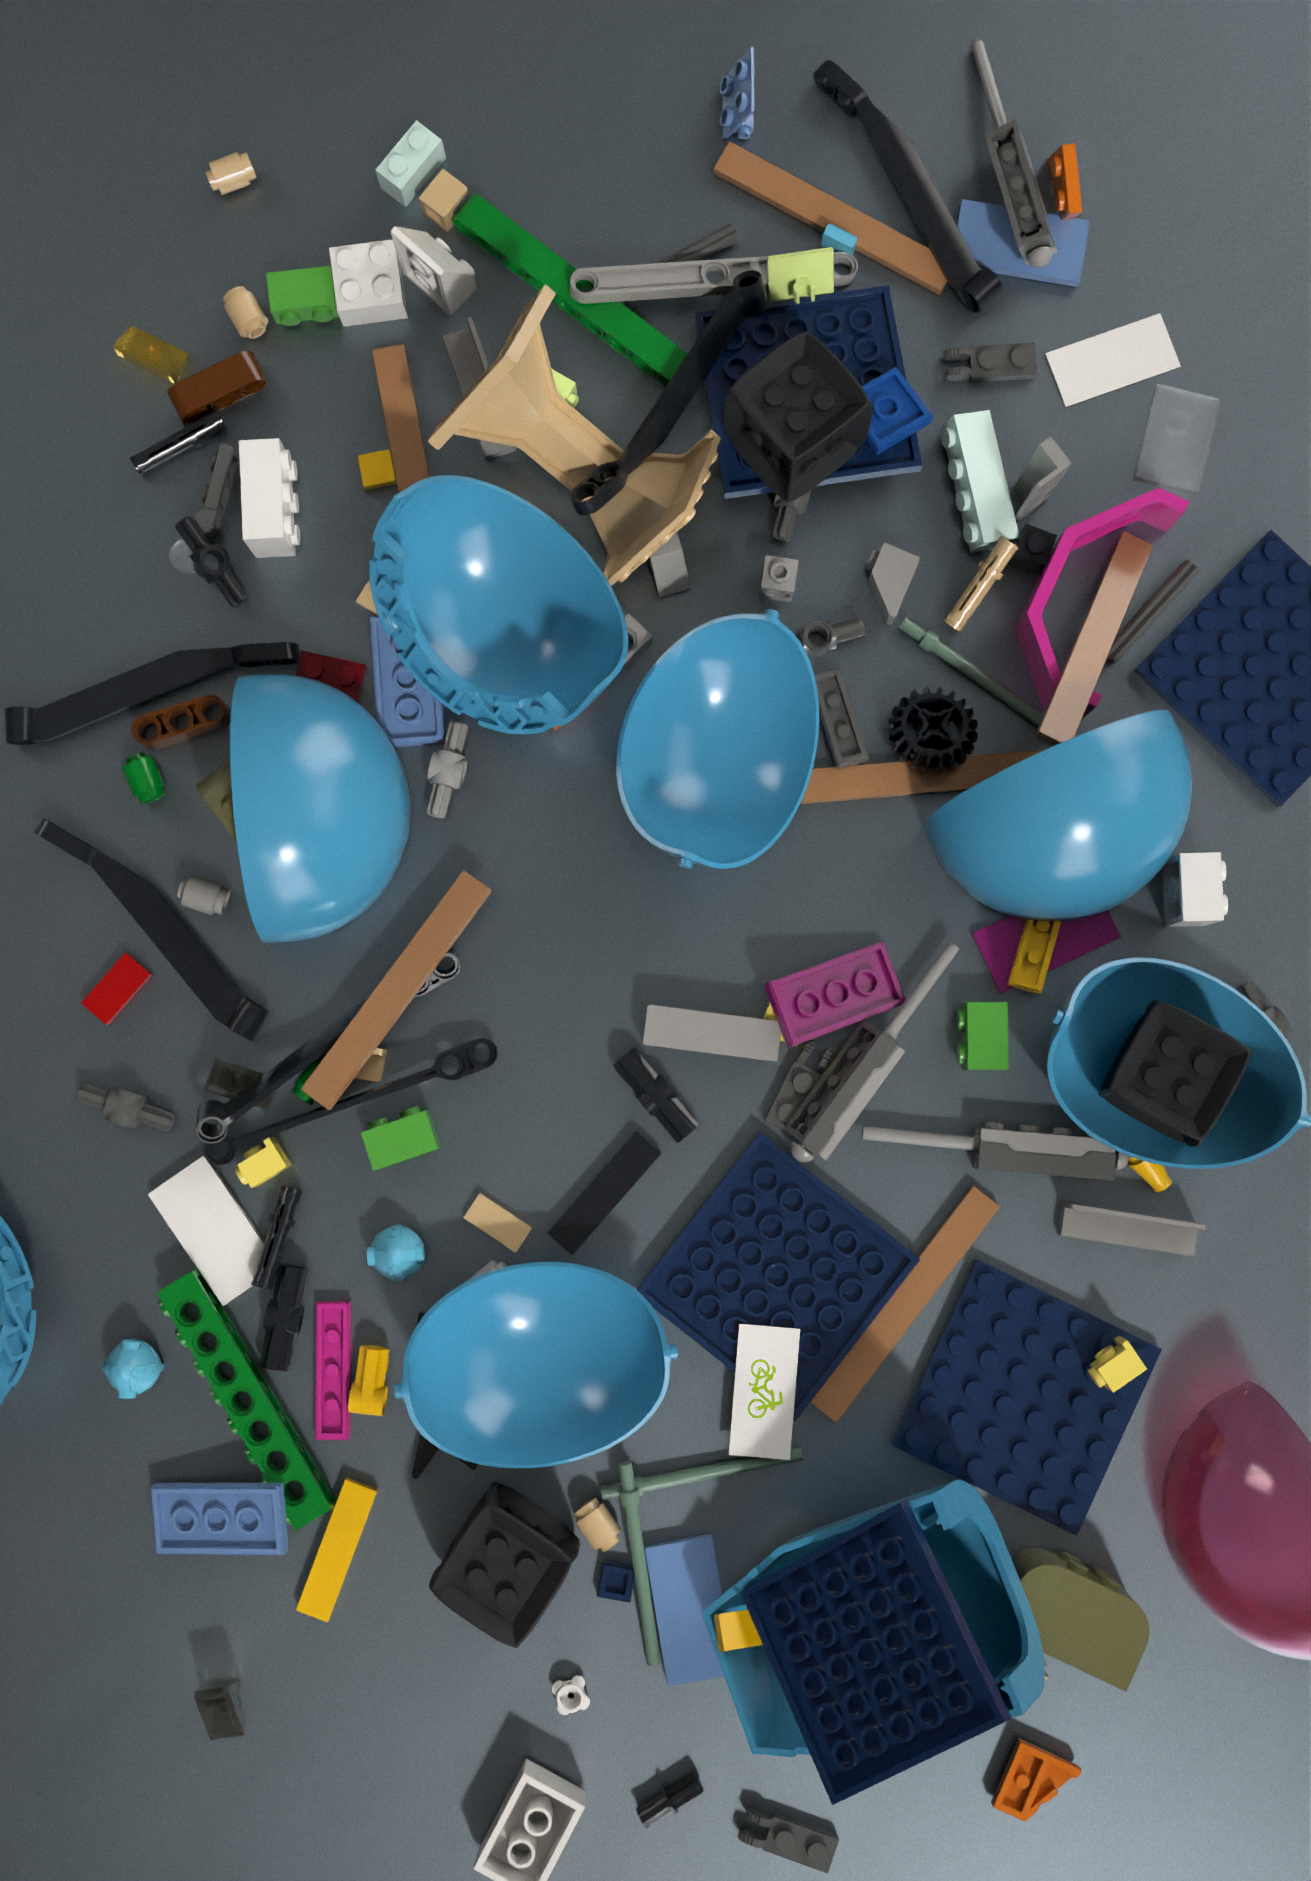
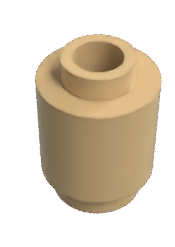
[205,152,257,195]
[223,286,269,339]
[573,1497,622,1552]

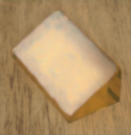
[113,325,191,384]

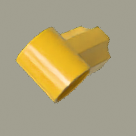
[348,1345,390,1417]

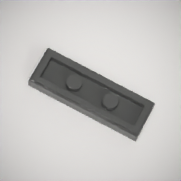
[814,667,869,770]

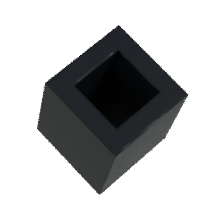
[1007,524,1057,576]

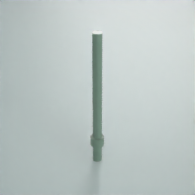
[899,617,1044,727]
[600,1446,803,1500]
[618,1461,660,1666]

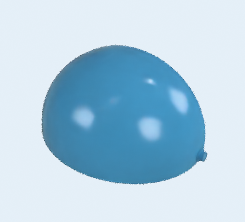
[616,609,819,869]
[1047,958,1311,1169]
[394,1262,678,1469]

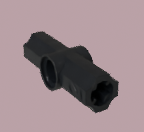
[613,1047,699,1143]
[259,1263,309,1371]

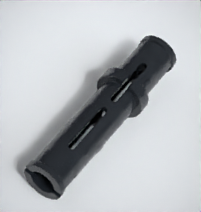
[130,409,227,476]
[250,1186,303,1291]

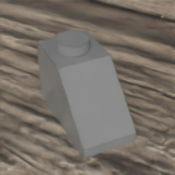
[647,532,691,599]
[866,542,921,625]

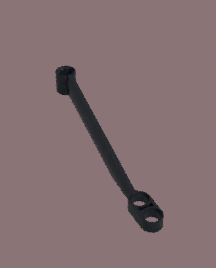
[813,60,1002,313]
[570,270,769,515]
[5,642,299,745]
[34,818,270,1041]
[196,948,460,1143]
[203,1038,498,1165]

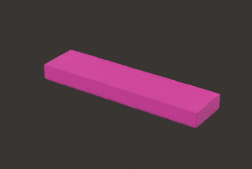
[315,1301,352,1440]

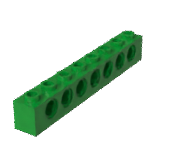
[157,1269,337,1531]

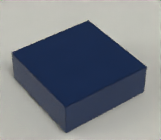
[597,1560,635,1603]

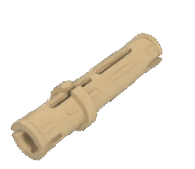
[944,536,1019,632]

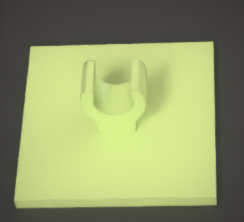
[767,247,834,304]

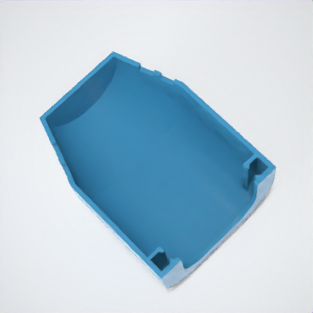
[701,1480,1045,1757]

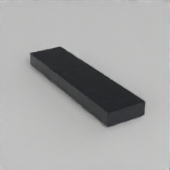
[547,1131,661,1255]

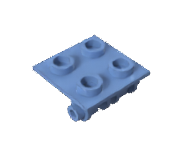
[720,47,754,141]

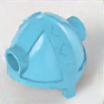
[367,1224,425,1282]
[103,1338,164,1399]

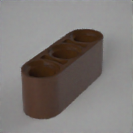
[167,350,268,424]
[131,694,231,750]

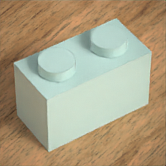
[375,120,446,207]

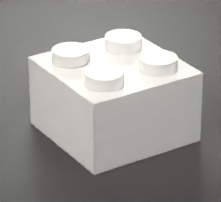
[329,239,408,327]
[1162,852,1228,927]

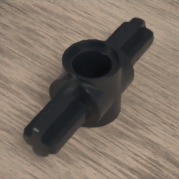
[175,516,247,607]

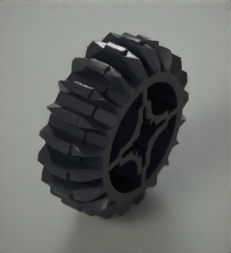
[888,686,978,775]

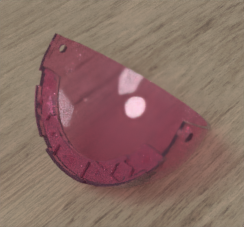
[1162,1381,1311,1661]

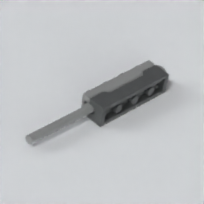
[971,41,1058,268]
[784,942,959,1163]
[862,1122,1129,1181]

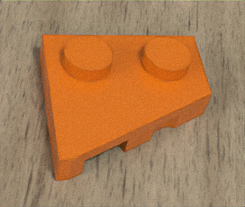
[1047,143,1082,220]
[991,1738,1082,1822]

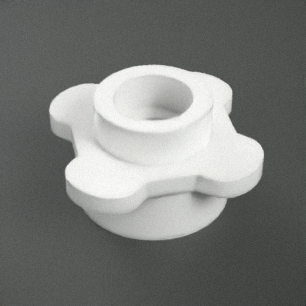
[552,1675,590,1715]

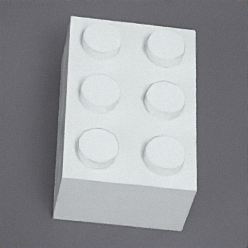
[239,438,300,558]
[473,1759,587,1881]

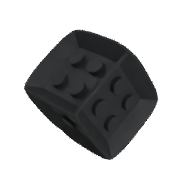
[723,331,872,502]
[1098,1000,1252,1147]
[429,1482,580,1648]

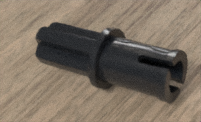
[636,1774,704,1829]

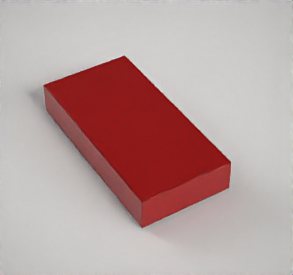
[81,952,153,1025]

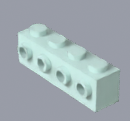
[940,410,1020,553]

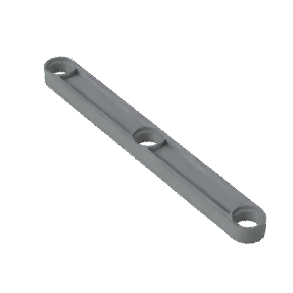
[569,251,858,304]

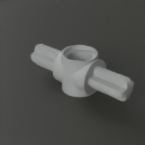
[426,721,469,819]

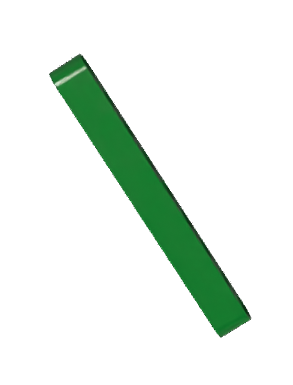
[451,193,688,388]

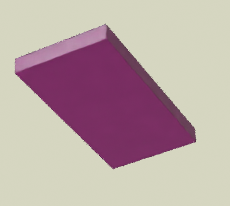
[971,910,1121,994]
[764,941,906,1048]

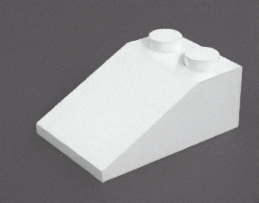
[391,226,477,316]

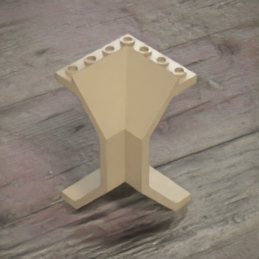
[427,284,721,586]

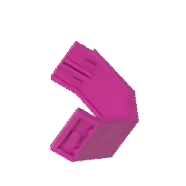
[1014,487,1189,720]

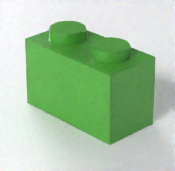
[266,266,339,326]
[956,1002,1009,1070]
[361,1106,441,1171]

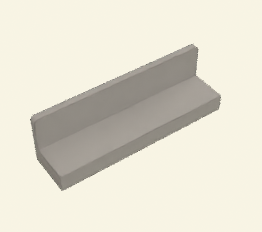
[442,317,517,461]
[1013,436,1072,525]
[643,1004,781,1062]
[1058,1201,1206,1257]

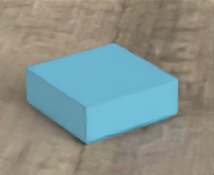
[820,224,858,255]

